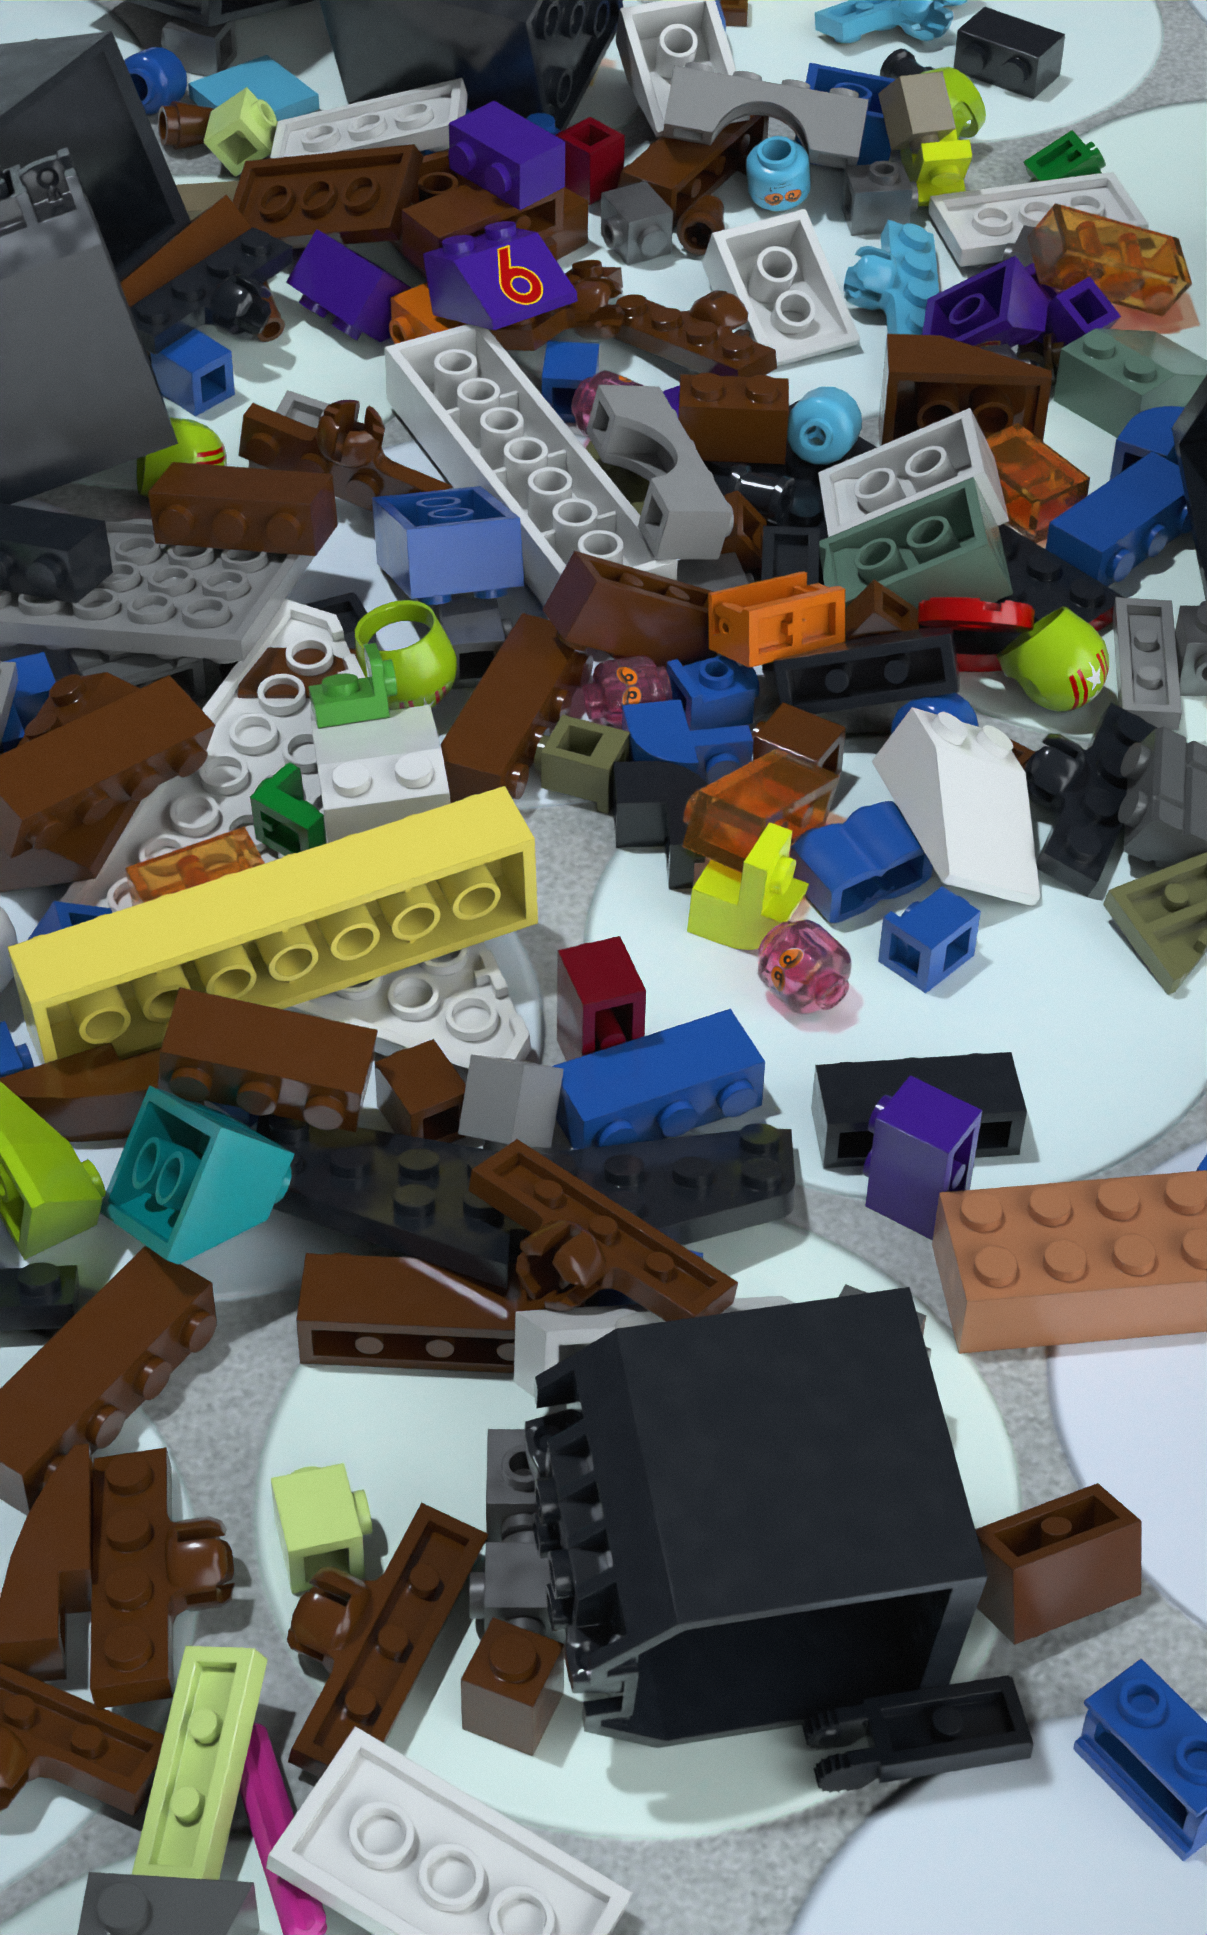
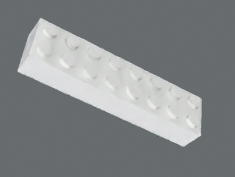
[385,324,678,606]

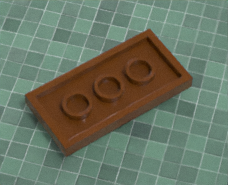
[232,144,424,249]

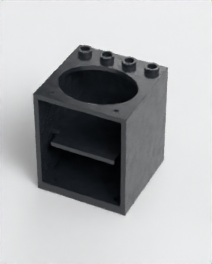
[319,0,624,131]

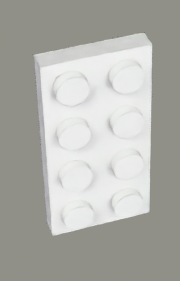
[270,78,468,159]
[928,172,1149,267]
[266,1726,632,1935]

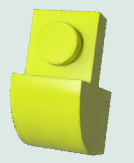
[900,129,972,207]
[687,822,809,950]

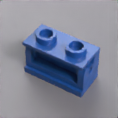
[1073,1659,1207,1862]

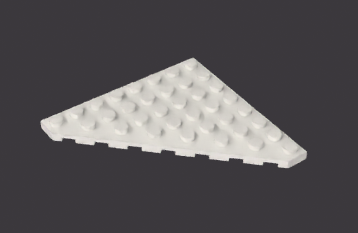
[59,599,531,1084]

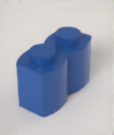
[790,801,933,923]

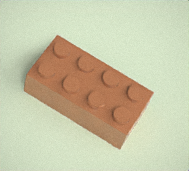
[932,1170,1207,1354]

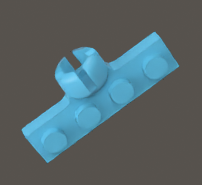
[815,0,967,43]
[844,220,939,335]

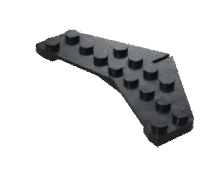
[256,1114,795,1290]

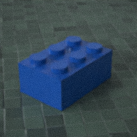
[372,486,524,605]

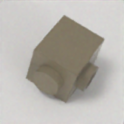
[878,71,956,154]

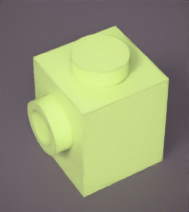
[203,87,278,177]
[271,1463,372,1594]

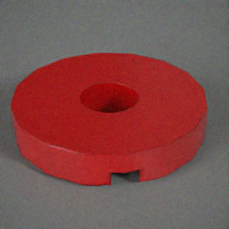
[917,597,1035,633]

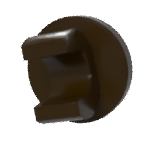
[1017,332,1067,386]

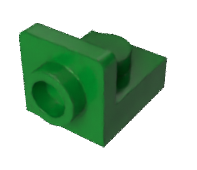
[1023,130,1106,182]
[250,762,327,856]

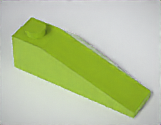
[0,1081,106,1260]

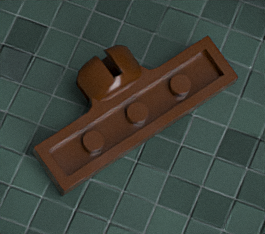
[489,260,625,351]
[612,290,777,377]
[238,400,452,512]
[468,1139,738,1321]
[90,1447,235,1709]
[287,1502,489,1778]
[0,1663,164,1816]

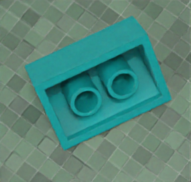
[100,1085,295,1264]

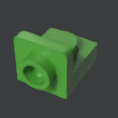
[308,643,397,728]

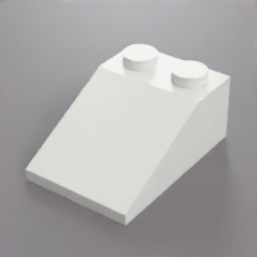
[615,0,750,137]
[702,209,861,367]
[818,408,1009,537]
[311,705,451,843]
[872,707,1040,906]

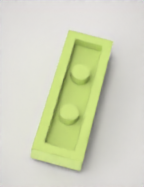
[132,1646,268,1880]

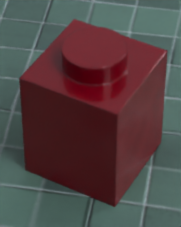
[556,117,625,205]

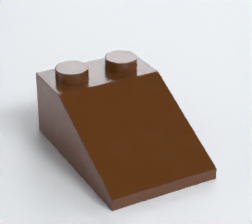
[878,334,1052,465]

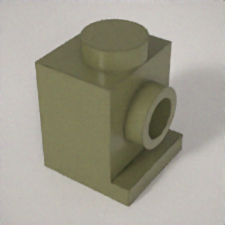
[534,715,630,814]

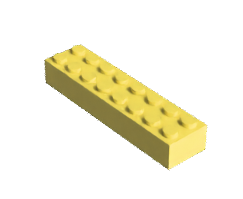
[7,786,538,1065]

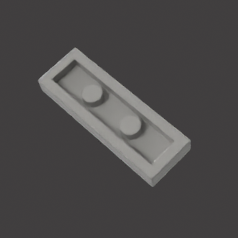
[1112,597,1182,731]

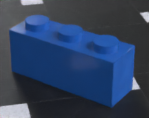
[1045,451,1192,587]
[552,1008,765,1150]

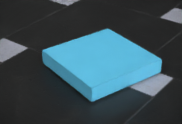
[188,55,319,121]

